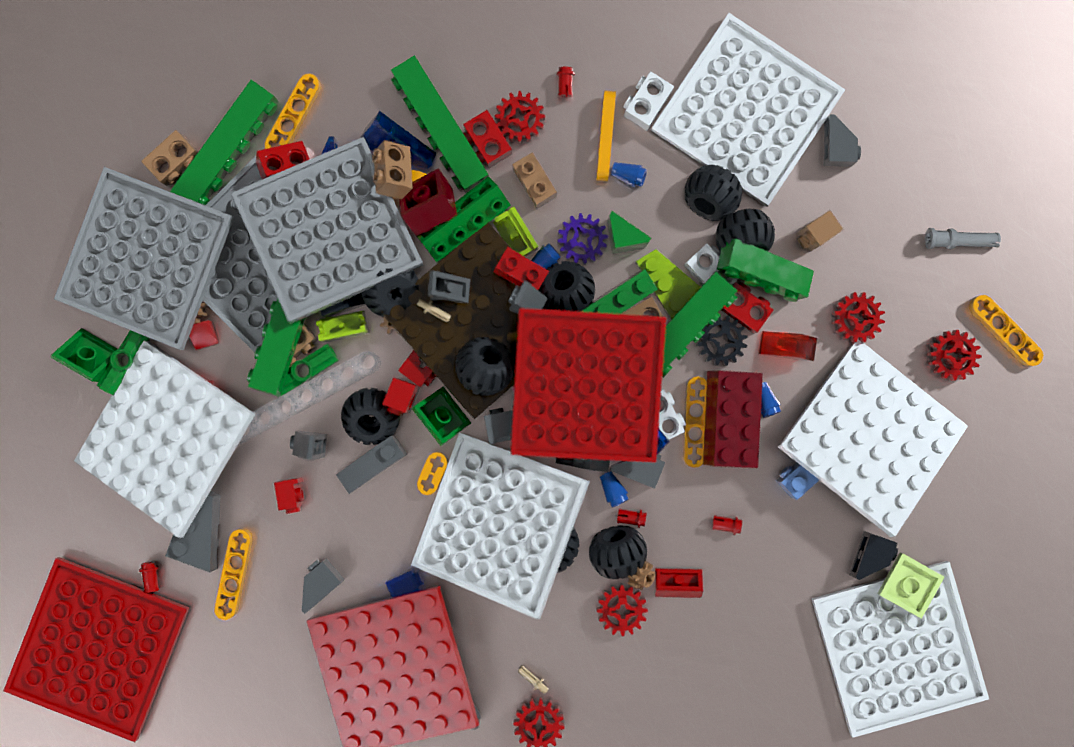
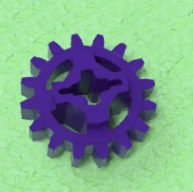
[557,213,608,265]

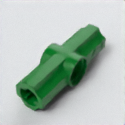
[97,330,151,396]
[278,343,339,398]

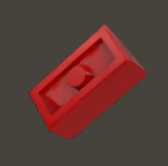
[655,568,703,598]

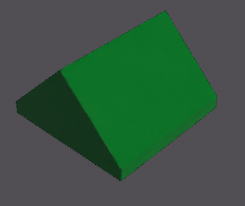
[607,211,651,254]
[51,328,118,382]
[411,387,471,446]

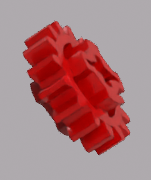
[495,91,545,144]
[832,292,885,343]
[927,330,982,381]
[596,583,648,637]
[513,697,565,747]

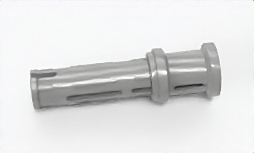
[925,228,1001,249]

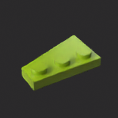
[635,249,701,320]

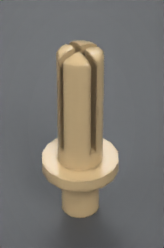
[417,299,451,322]
[518,666,549,694]

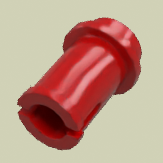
[557,66,575,97]
[617,508,647,528]
[712,515,742,535]
[139,561,159,593]

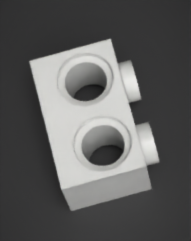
[623,71,674,131]
[684,244,739,285]
[657,389,686,444]

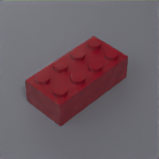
[703,370,763,468]

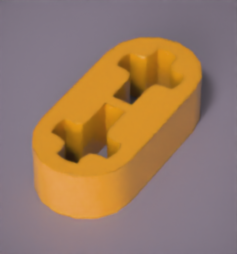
[417,452,448,495]

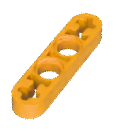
[265,74,321,149]
[596,90,616,182]
[969,295,1044,367]
[683,376,707,468]
[214,528,253,620]

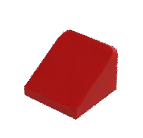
[189,320,219,350]

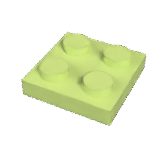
[877,553,944,619]

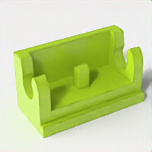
[493,206,538,257]
[316,310,369,343]

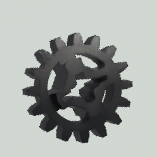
[696,316,748,366]

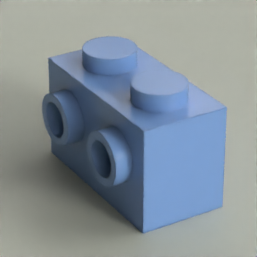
[776,462,819,500]

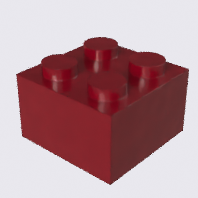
[399,168,457,236]

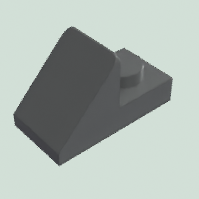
[428,271,470,303]

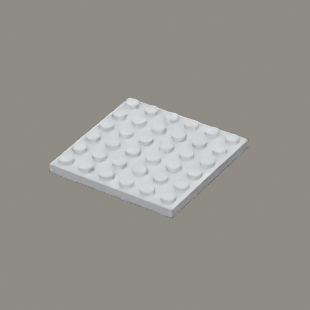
[651,13,845,207]
[778,339,968,537]
[74,341,255,537]
[411,432,590,619]
[812,561,989,738]

